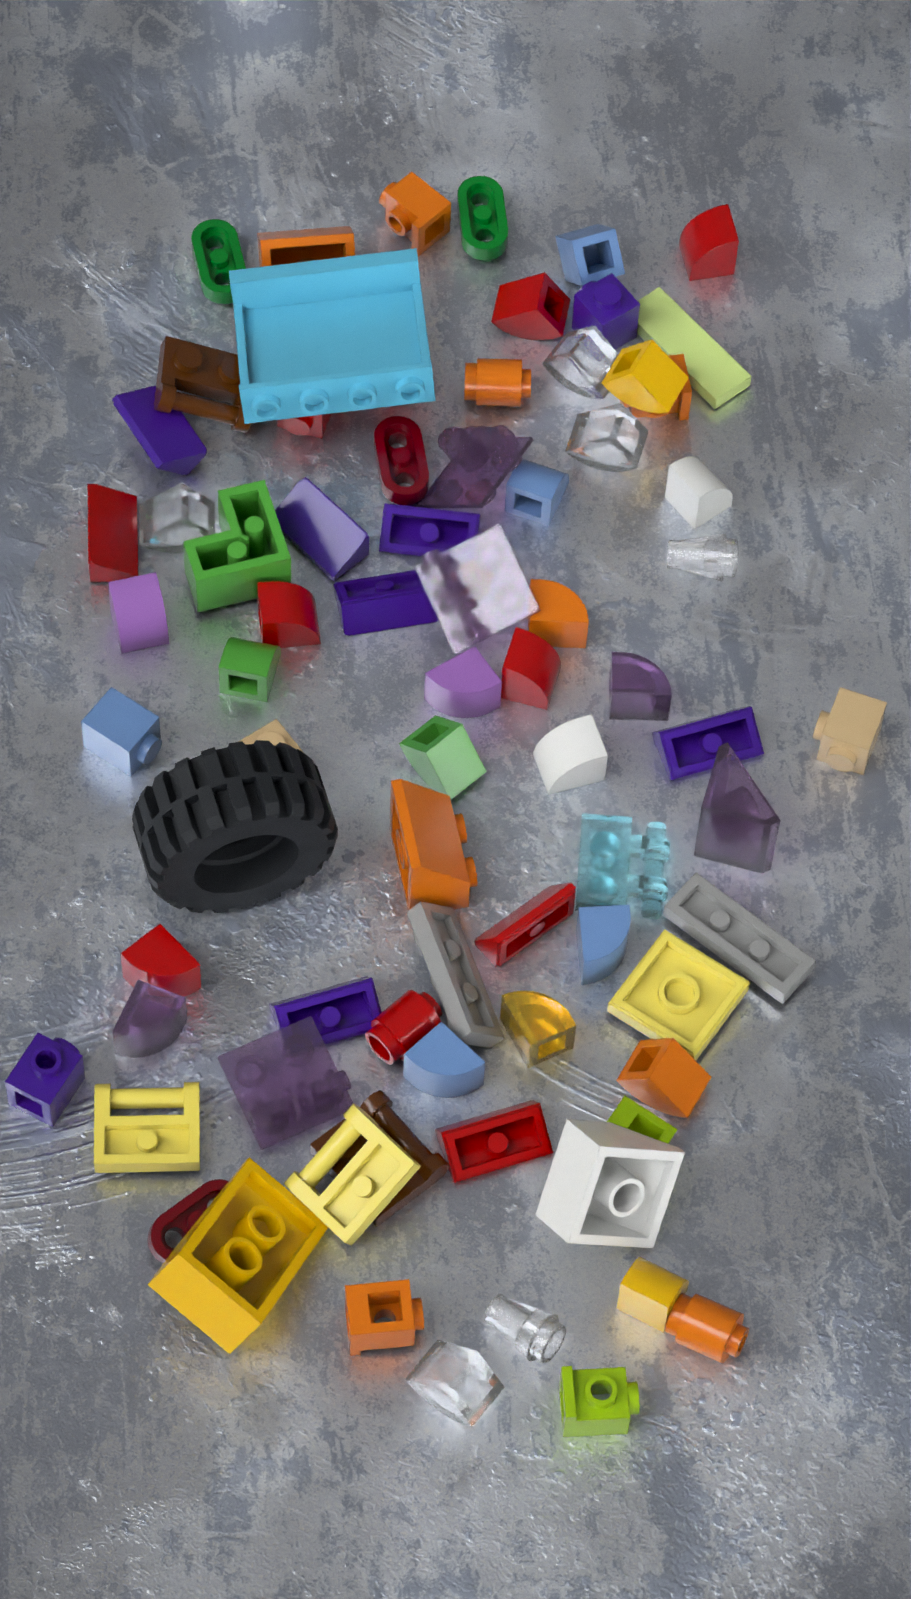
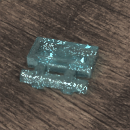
[575,813,670,919]

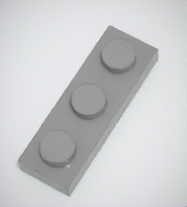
[663,873,816,1004]
[406,901,505,1048]

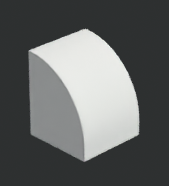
[665,456,733,529]
[533,714,608,795]

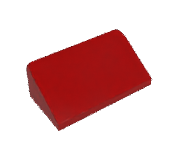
[87,484,139,582]
[474,882,576,968]
[435,1100,554,1183]

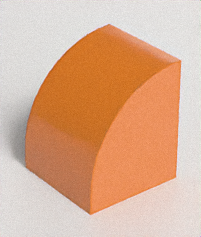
[528,579,589,648]
[616,1038,711,1118]

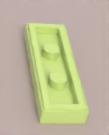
[637,287,752,409]

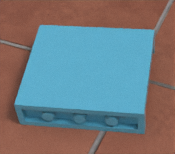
[229,248,436,424]

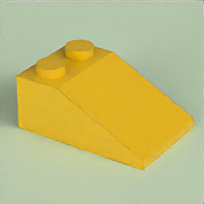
[148,1157,328,1354]

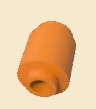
[464,358,531,407]
[665,1293,749,1363]

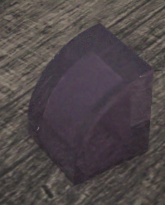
[609,652,672,721]
[112,980,187,1058]

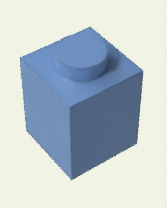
[555,224,625,286]
[81,687,162,777]

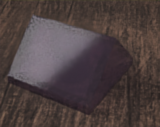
[694,742,780,874]

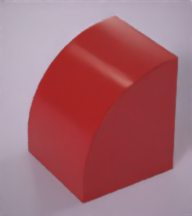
[679,204,739,281]
[491,272,571,340]
[257,581,321,648]
[501,627,561,710]
[121,924,202,999]

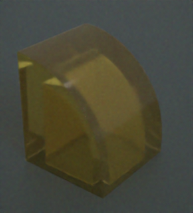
[500,991,576,1068]

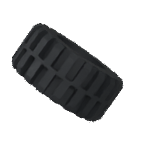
[132,740,338,913]

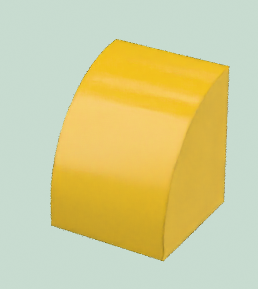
[602,339,689,414]
[616,1257,689,1333]

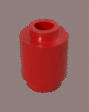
[365,990,442,1065]

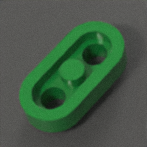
[457,176,508,261]
[191,219,246,304]

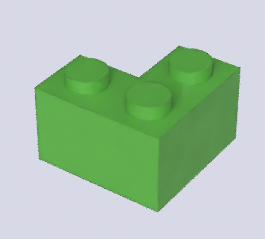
[183,480,291,612]

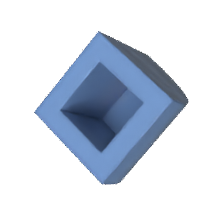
[505,458,569,526]
[576,905,631,985]
[403,1022,485,1098]

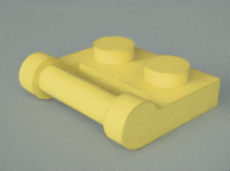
[94,1082,200,1173]
[284,1103,421,1246]

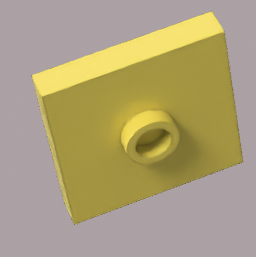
[607,929,750,1060]

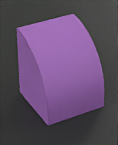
[108,572,169,654]
[424,646,502,718]

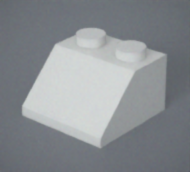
[535,1119,685,1248]

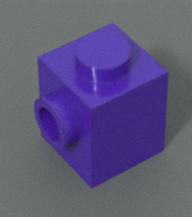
[571,273,640,359]
[5,1033,85,1127]

